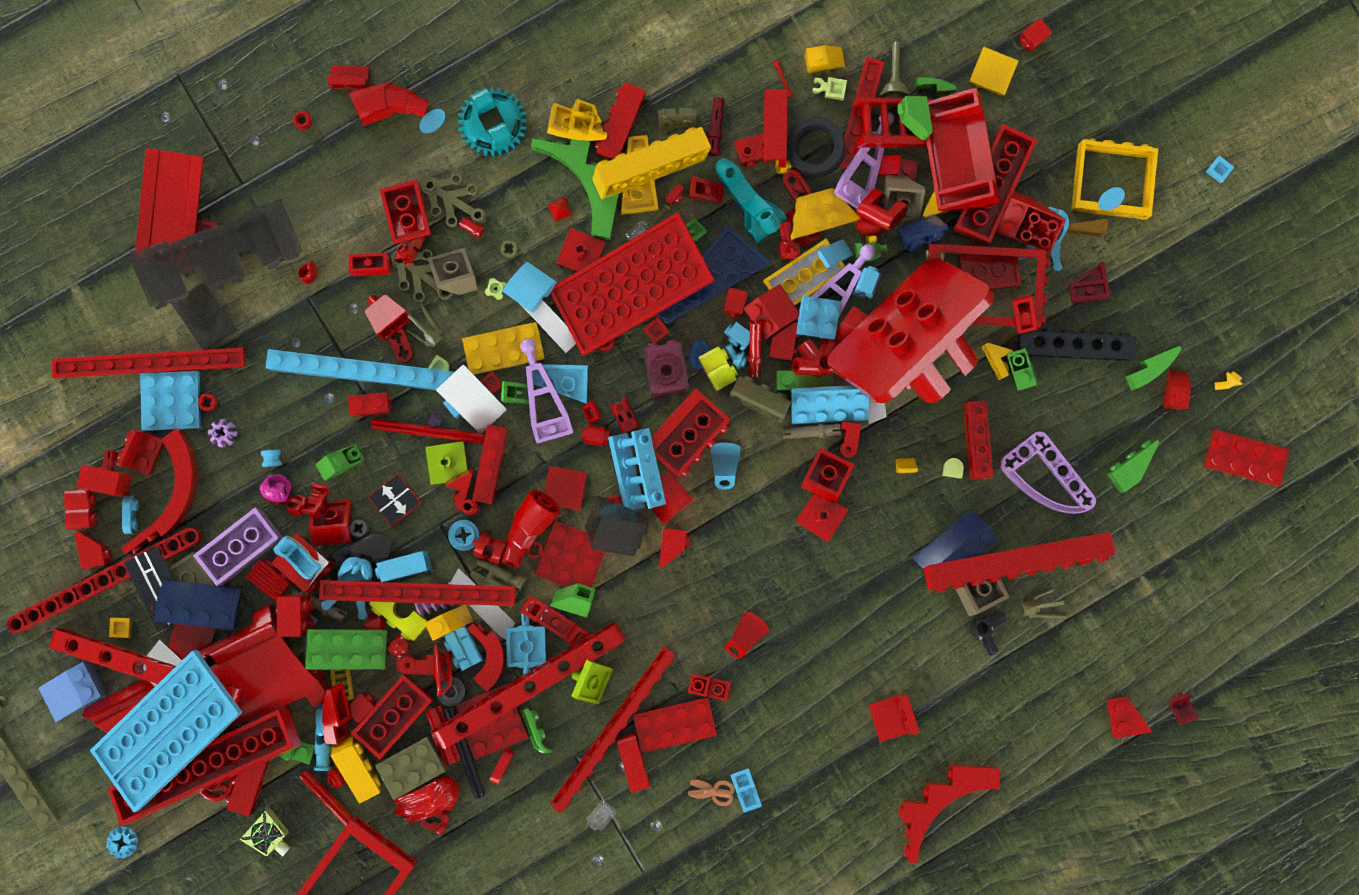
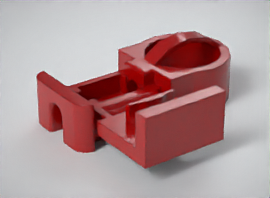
[285,483,330,519]

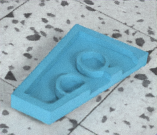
[532,364,588,404]

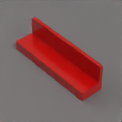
[763,90,788,168]

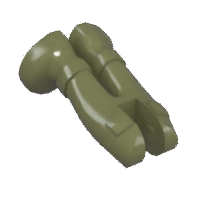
[470,559,529,608]

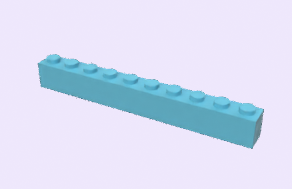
[265,349,455,391]

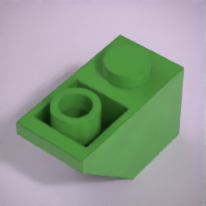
[1007,348,1038,391]
[315,443,365,481]
[550,583,596,618]

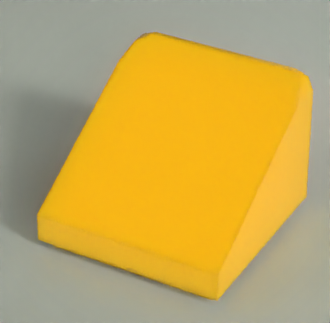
[896,458,918,473]

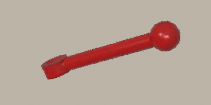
[773,61,793,98]

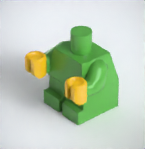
[854,235,888,262]

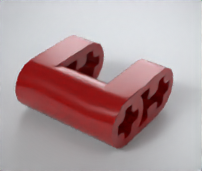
[857,189,909,231]

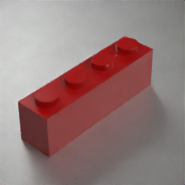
[595,82,646,161]
[472,424,509,505]
[226,760,270,817]

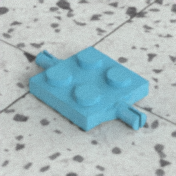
[506,614,546,675]

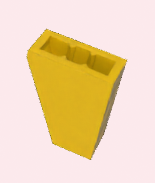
[425,605,474,640]

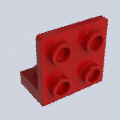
[117,429,164,476]
[868,693,920,742]

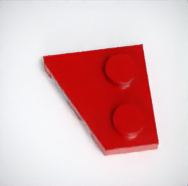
[1106,696,1151,738]

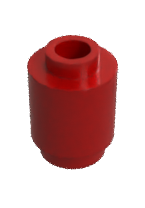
[856,217,884,236]
[581,425,610,447]

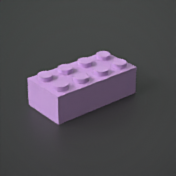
[193,507,283,586]

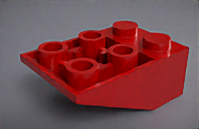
[996,191,1066,254]

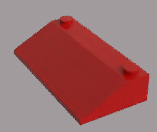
[926,88,1000,211]

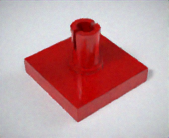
[556,228,606,272]
[795,494,848,542]

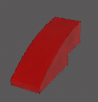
[322,682,351,744]

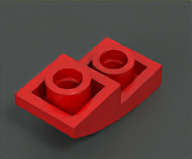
[688,673,732,701]

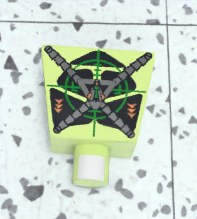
[240,808,291,856]

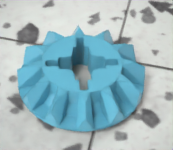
[448,520,479,551]
[106,826,138,858]

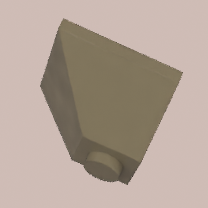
[883,175,925,221]
[428,248,477,295]

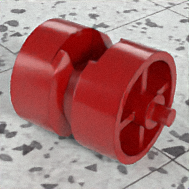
[472,532,507,565]

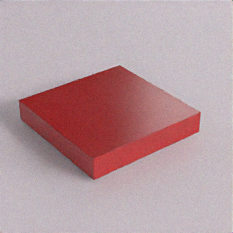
[545,467,587,511]

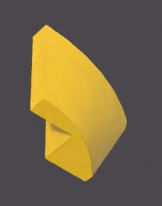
[547,99,607,141]

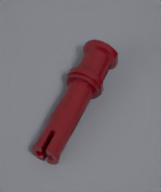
[706,97,724,157]

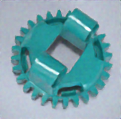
[457,87,528,158]

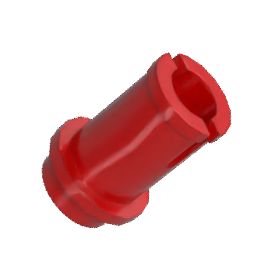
[459,217,485,238]

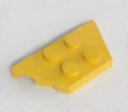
[791,188,860,240]

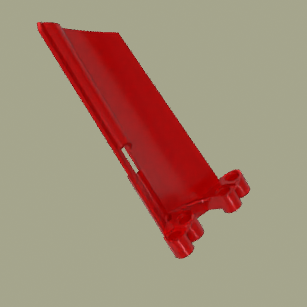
[82,604,330,733]

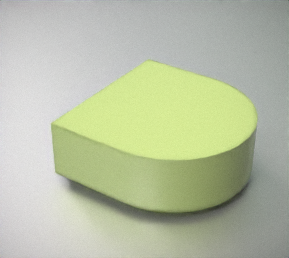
[428,355,450,371]
[942,458,964,479]

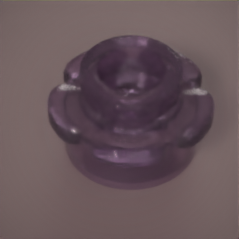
[426,410,443,428]

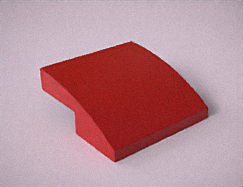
[168,624,216,663]

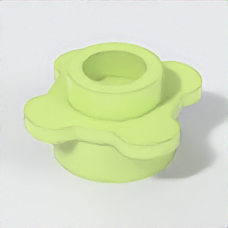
[485,278,506,300]

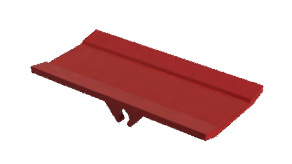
[134,148,204,272]

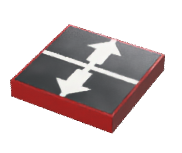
[368,473,422,527]

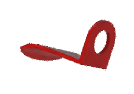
[725,611,770,658]

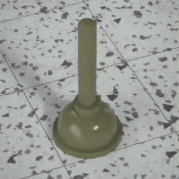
[880,42,910,98]

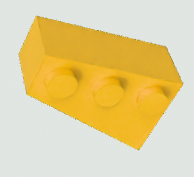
[331,731,382,804]

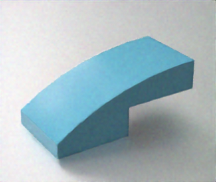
[817,239,853,268]
[731,768,762,813]

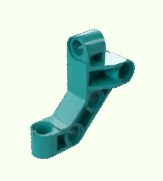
[715,158,788,244]

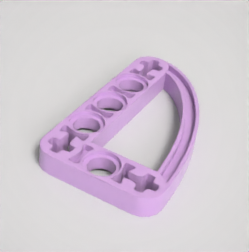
[999,432,1096,514]

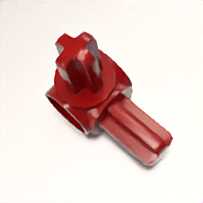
[778,221,800,260]
[386,634,416,660]

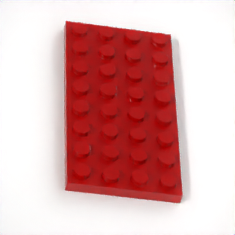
[550,212,716,356]

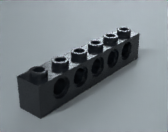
[1017,329,1136,361]

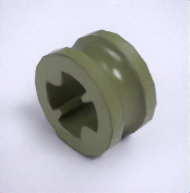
[500,240,518,259]

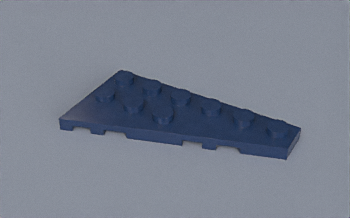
[657,226,771,325]

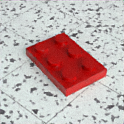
[958,254,1021,290]

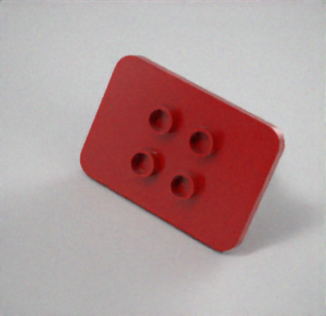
[827,258,994,403]

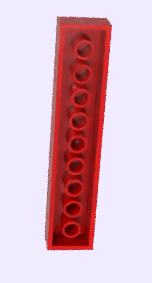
[108,709,302,825]

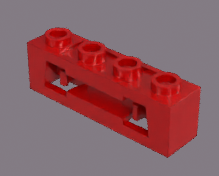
[963,401,993,480]

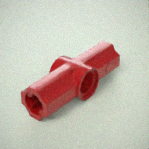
[425,705,461,766]

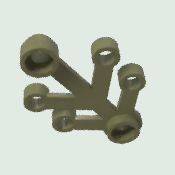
[421,173,487,228]
[391,249,454,303]

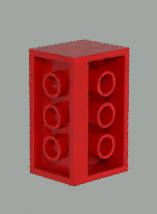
[651,388,730,478]

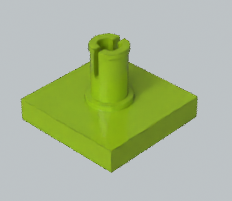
[425,441,468,485]
[571,660,613,705]

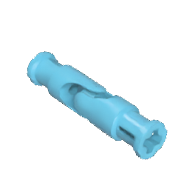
[314,704,332,771]

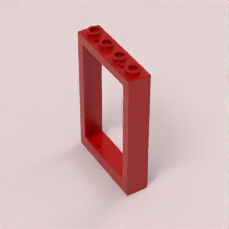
[928,244,1049,329]
[297,815,418,895]

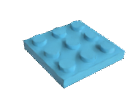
[140,371,201,431]

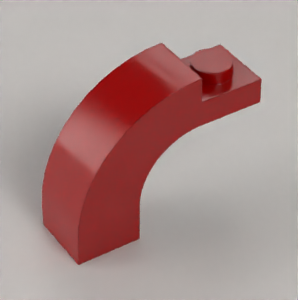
[467,622,505,692]

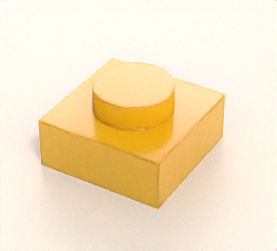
[109,618,132,638]

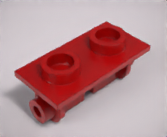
[394,237,425,266]

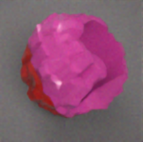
[260,474,292,505]

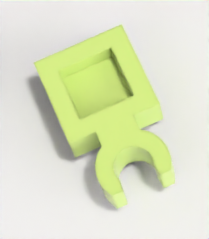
[812,77,847,101]

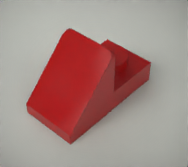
[878,155,918,181]
[690,177,724,204]
[1011,295,1037,334]
[445,469,473,510]

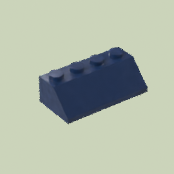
[912,510,999,572]
[154,580,242,630]

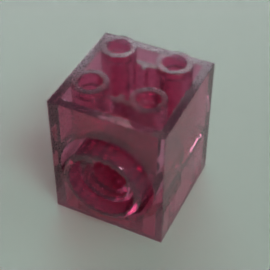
[643,340,689,398]

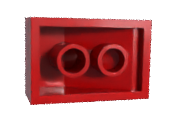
[379,180,431,245]

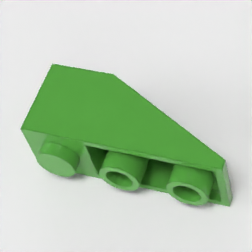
[1107,440,1159,493]

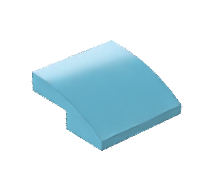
[502,262,557,313]

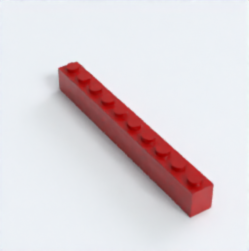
[923,532,1116,593]

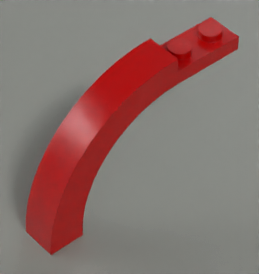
[121,428,197,555]

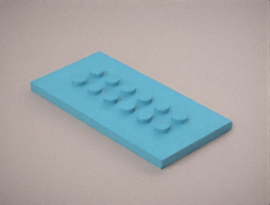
[90,650,242,812]

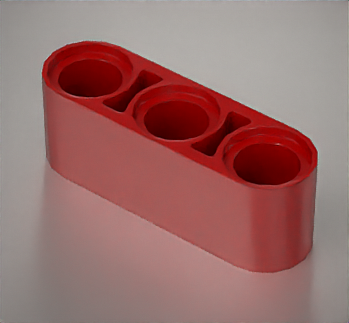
[616,733,650,793]

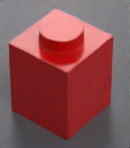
[1019,18,1052,52]
[723,288,748,319]
[349,692,377,724]

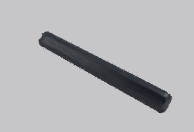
[444,706,485,799]

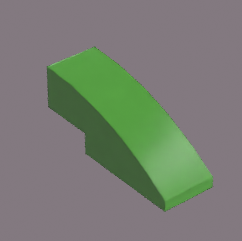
[1126,346,1181,391]

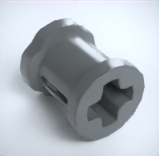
[350,520,370,537]

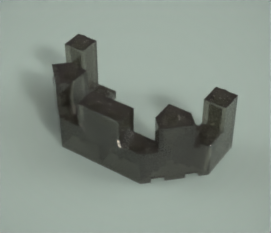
[128,199,302,310]

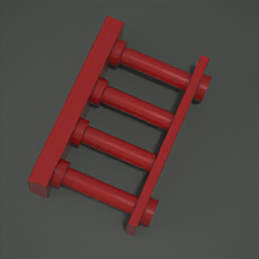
[853,95,931,148]

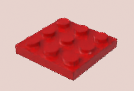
[534,521,609,588]
[454,683,529,760]

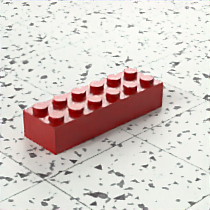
[952,124,1037,247]

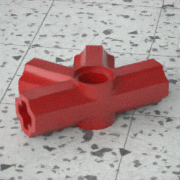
[791,338,837,378]

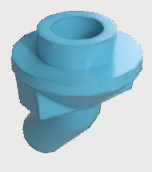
[725,344,748,370]

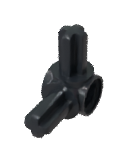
[970,611,1007,656]

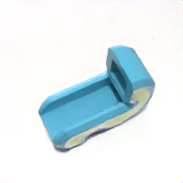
[274,536,321,580]

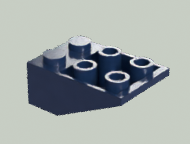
[896,214,948,252]

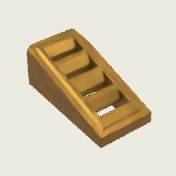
[1066,219,1108,238]

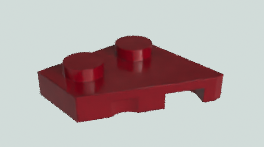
[1068,262,1111,304]

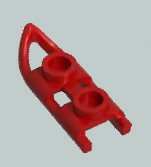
[609,396,641,434]
[433,645,453,696]

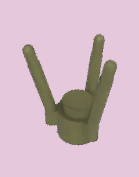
[405,302,443,348]
[1021,588,1068,619]

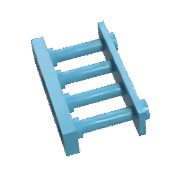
[608,428,666,512]

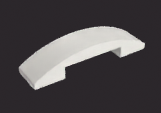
[519,300,576,353]

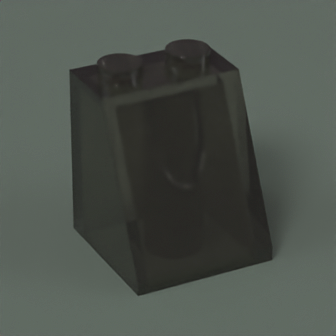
[585,496,648,556]

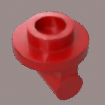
[327,766,347,788]

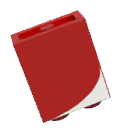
[272,533,335,594]

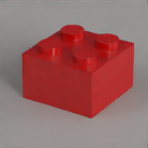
[801,448,855,504]
[277,594,314,637]

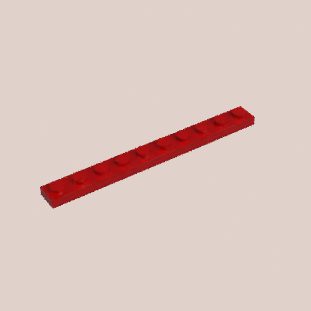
[52,348,245,379]
[319,580,516,606]
[550,646,675,813]

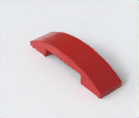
[519,595,592,646]

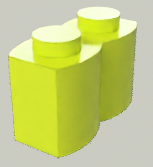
[698,346,738,392]

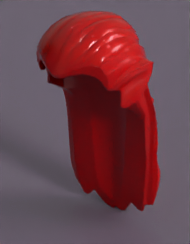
[394,776,459,824]

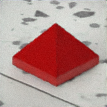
[548,197,573,222]
[581,400,602,425]
[363,612,386,630]

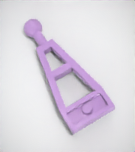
[833,111,894,209]
[797,245,875,339]
[520,338,574,443]

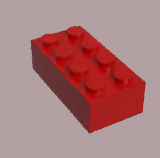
[351,674,435,760]

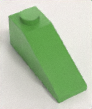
[776,371,833,392]

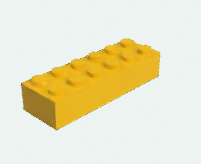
[592,127,711,200]

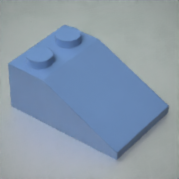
[38,661,109,722]

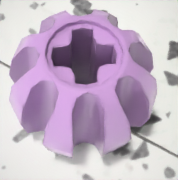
[208,419,238,448]

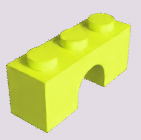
[369,602,429,641]

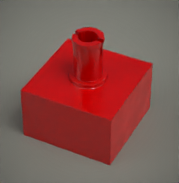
[76,450,132,497]

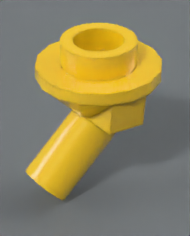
[1214,371,1243,390]

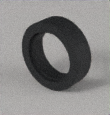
[787,117,846,177]

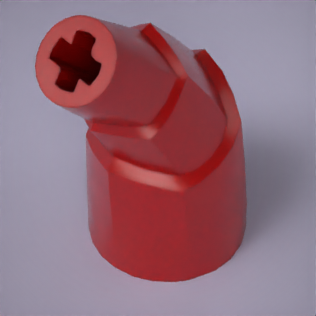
[349,82,430,127]
[502,489,560,568]

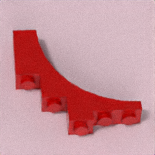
[898,764,1000,863]

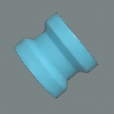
[261,450,282,467]

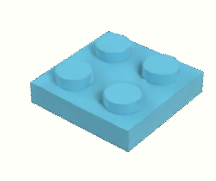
[796,295,841,339]

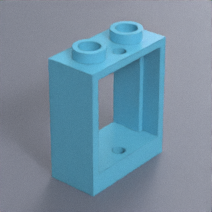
[375,551,433,582]

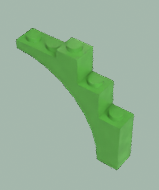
[531,137,619,241]

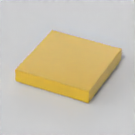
[969,47,1018,97]

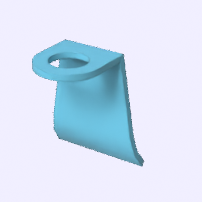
[710,442,741,490]

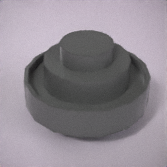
[437,677,466,706]

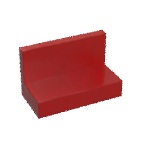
[327,66,369,90]

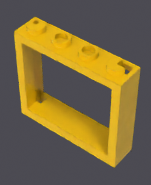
[1071,138,1158,220]

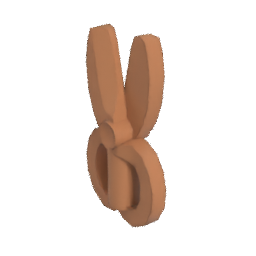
[688,780,735,806]

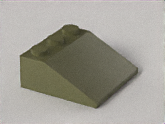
[729,375,791,423]

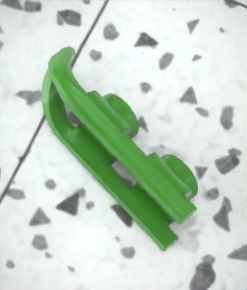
[520,708,553,753]

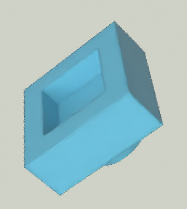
[1206,155,1234,183]

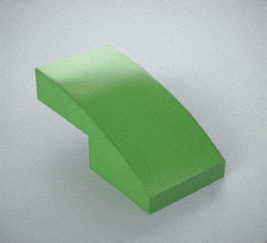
[915,77,956,96]

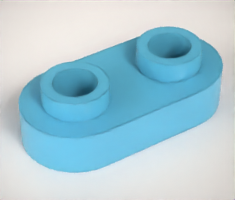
[122,496,139,534]

